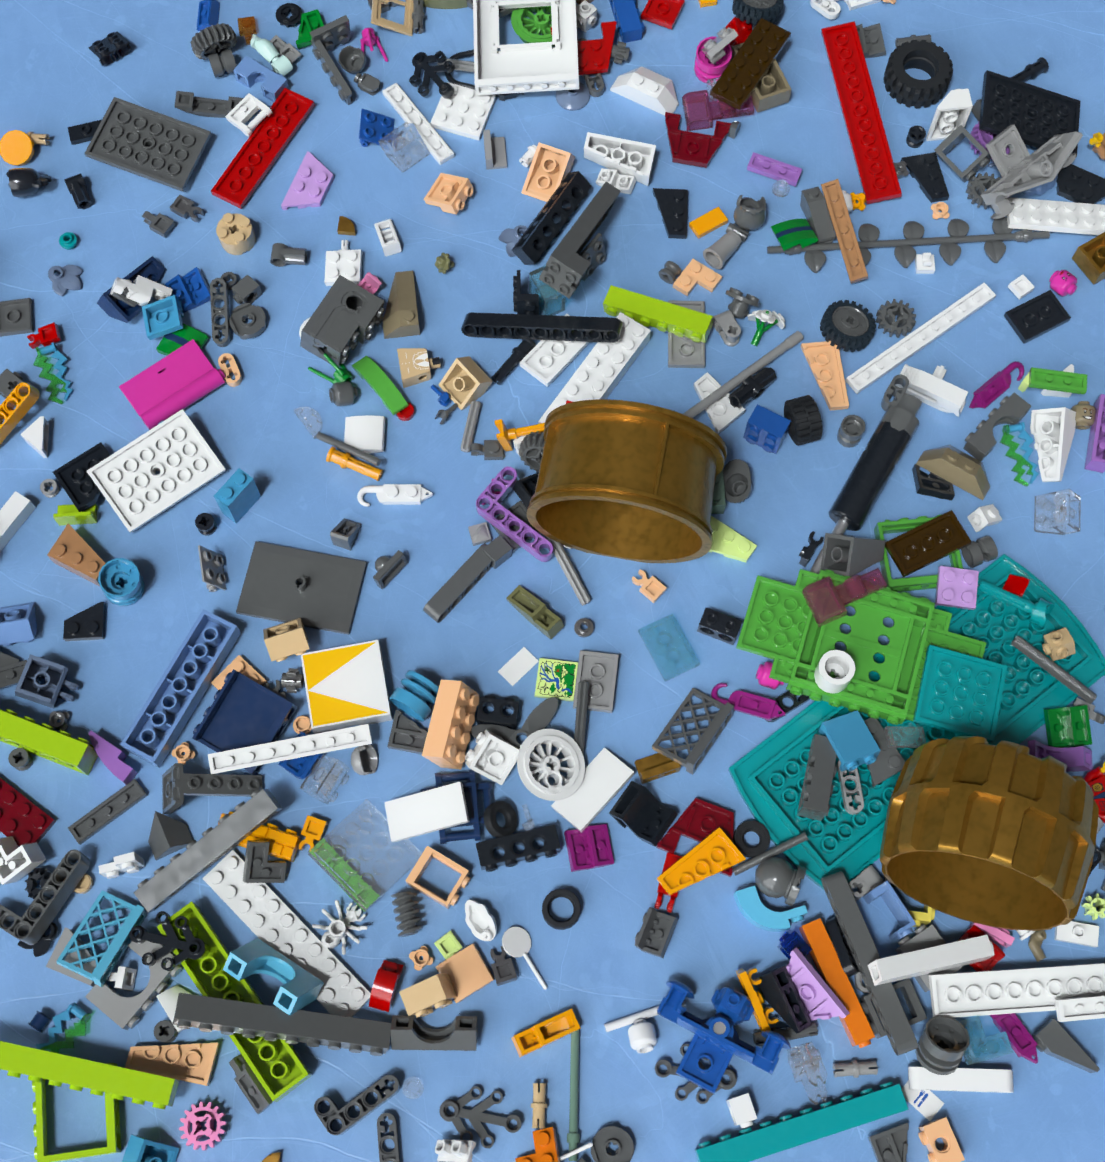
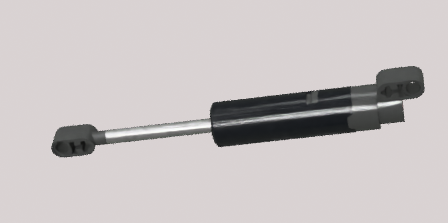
[809,374,922,574]

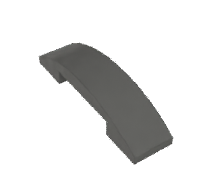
[175,91,243,118]

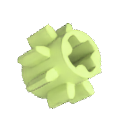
[1081,893,1105,920]

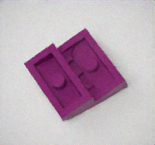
[564,824,614,872]

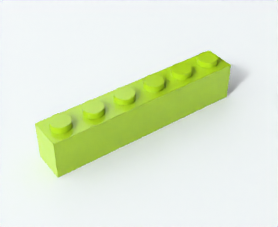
[603,285,713,343]

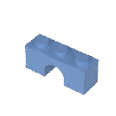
[234,56,289,102]

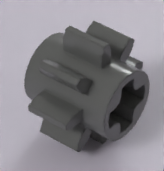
[610,41,630,64]
[281,668,304,693]

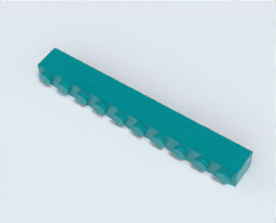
[695,1081,909,1162]

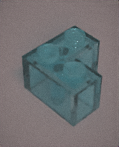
[958,1016,1013,1065]

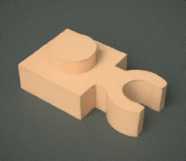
[632,570,667,603]

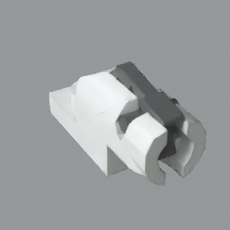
[110,275,173,307]

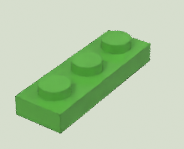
[1029,367,1087,394]

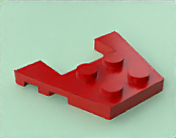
[550,21,617,75]

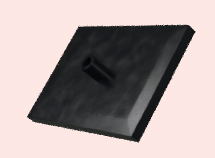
[979,70,1081,157]

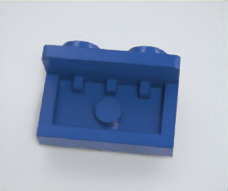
[278,731,323,779]

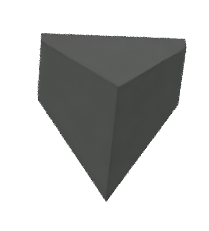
[148,811,193,861]

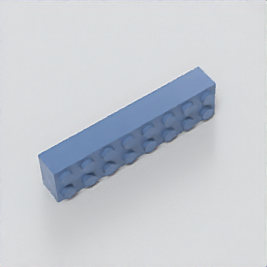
[120,609,241,768]

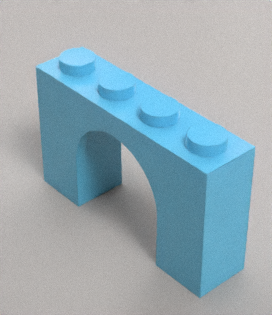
[223,938,324,1015]

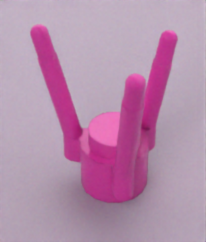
[360,28,388,62]

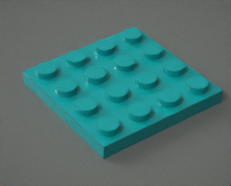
[913,645,1007,743]

